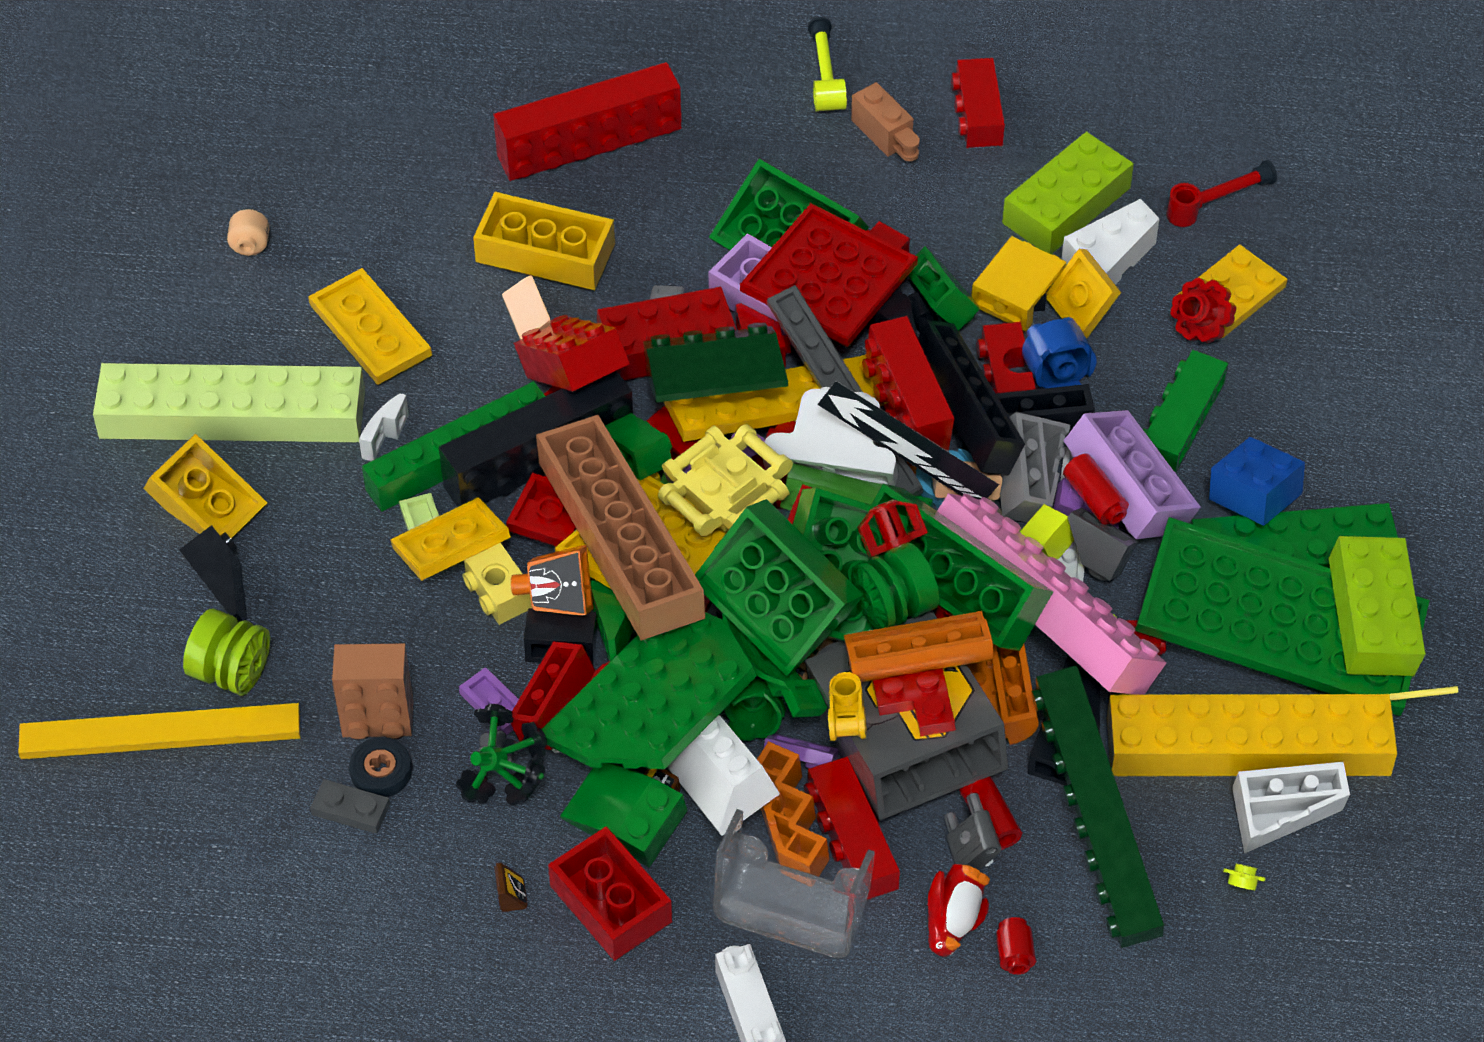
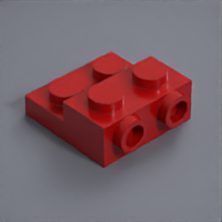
[506,473,577,546]

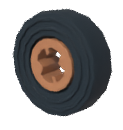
[349,737,412,797]

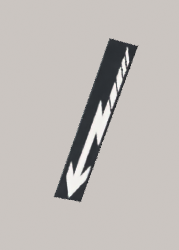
[817,381,999,500]

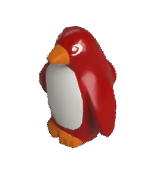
[927,864,990,957]

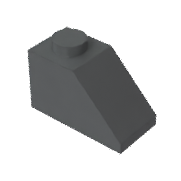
[1068,507,1138,581]

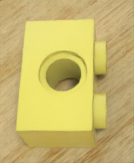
[462,543,532,625]

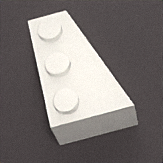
[1062,199,1159,285]

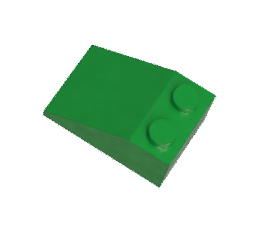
[560,763,687,868]

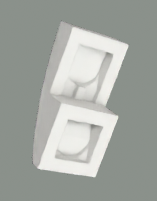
[359,393,409,461]

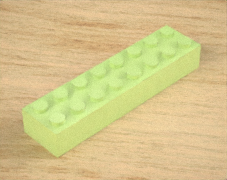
[93,363,365,442]

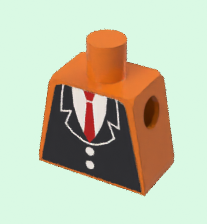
[511,545,593,615]

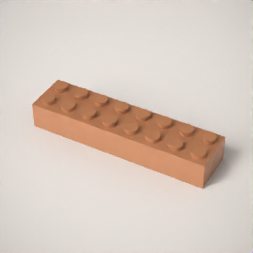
[536,415,705,640]

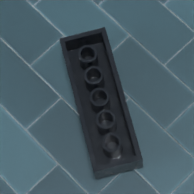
[439,370,633,507]

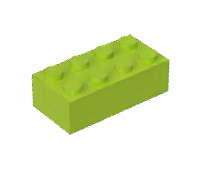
[1002,131,1134,254]
[1329,536,1425,676]

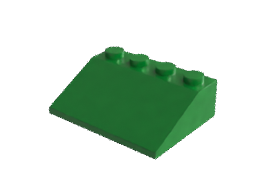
[709,159,869,250]
[793,488,909,643]
[695,499,864,677]

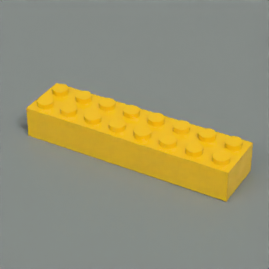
[1106,694,1397,776]

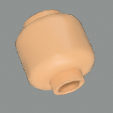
[227,209,270,256]

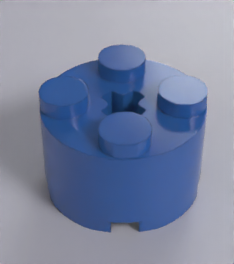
[1022,317,1097,388]

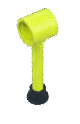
[808,17,847,111]

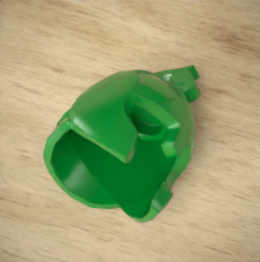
[724,678,786,741]

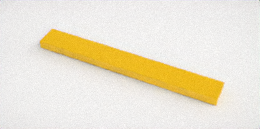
[18,703,300,759]

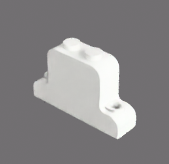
[763,387,898,486]

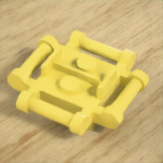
[658,424,793,536]

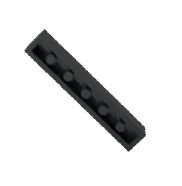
[918,320,1025,475]

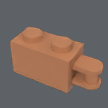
[851,82,920,161]

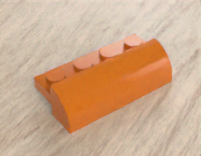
[844,611,994,683]
[967,643,1039,745]

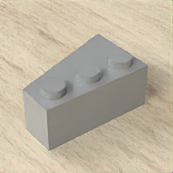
[1000,412,1071,523]

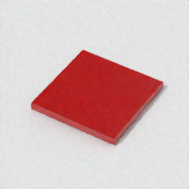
[740,203,918,347]

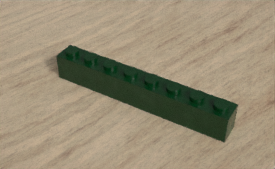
[1031,665,1164,948]

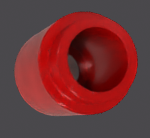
[996,917,1036,975]

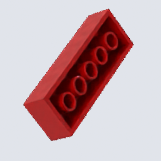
[493,62,682,181]

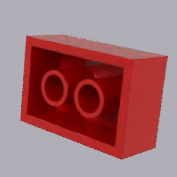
[548,826,672,961]

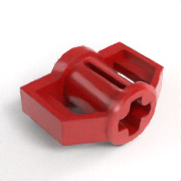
[857,500,928,557]

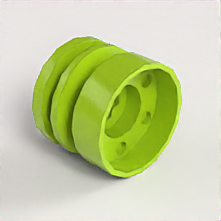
[183,608,271,696]

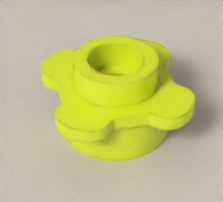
[1223,863,1266,890]

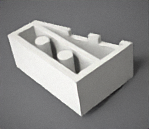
[1232,762,1350,854]

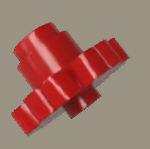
[1170,278,1236,343]

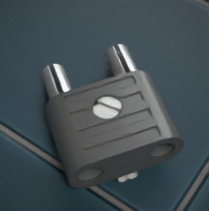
[944,793,1002,870]

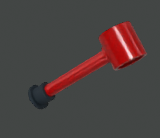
[1166,160,1277,227]

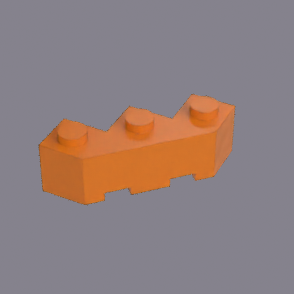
[757,741,830,887]

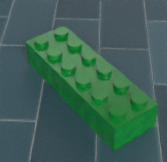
[871,483,1053,651]

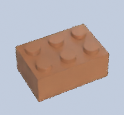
[332,643,414,739]

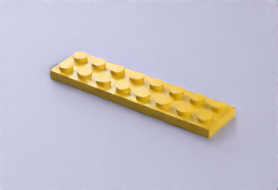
[664,354,883,442]

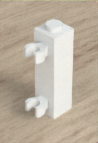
[715,944,786,1042]

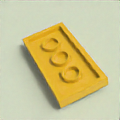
[308,268,432,385]

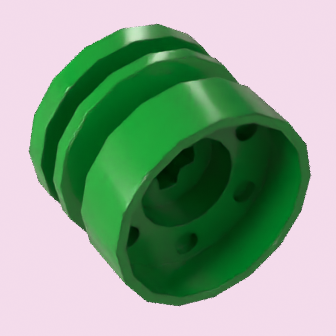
[851,542,940,629]

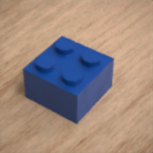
[1209,437,1305,526]

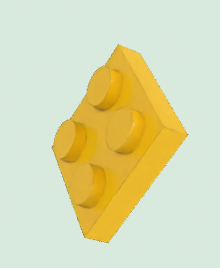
[1046,249,1121,339]

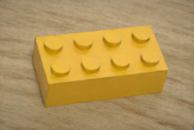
[473,192,615,290]

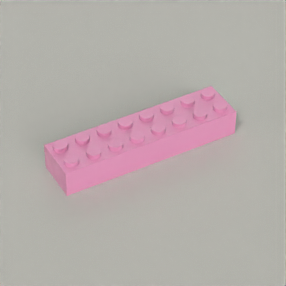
[937,493,1167,695]

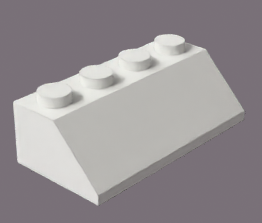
[667,715,780,836]

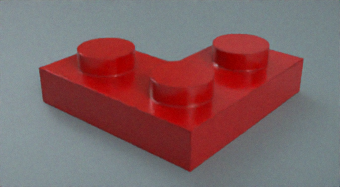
[873,668,956,737]

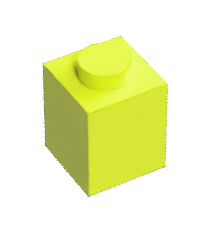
[1020,504,1074,559]

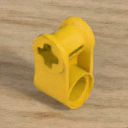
[828,672,867,741]

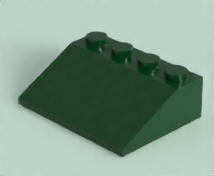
[643,323,788,402]

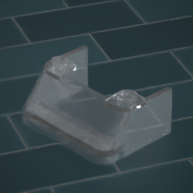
[713,809,875,958]

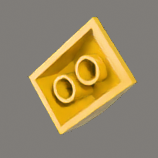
[143,433,267,539]

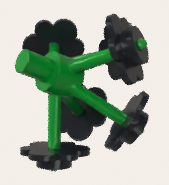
[456,704,547,805]

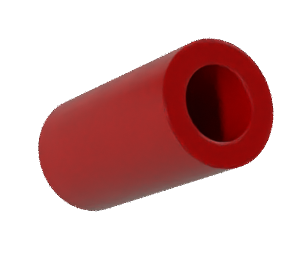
[1063,453,1129,525]
[960,776,1022,850]

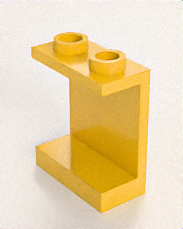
[972,236,1066,331]

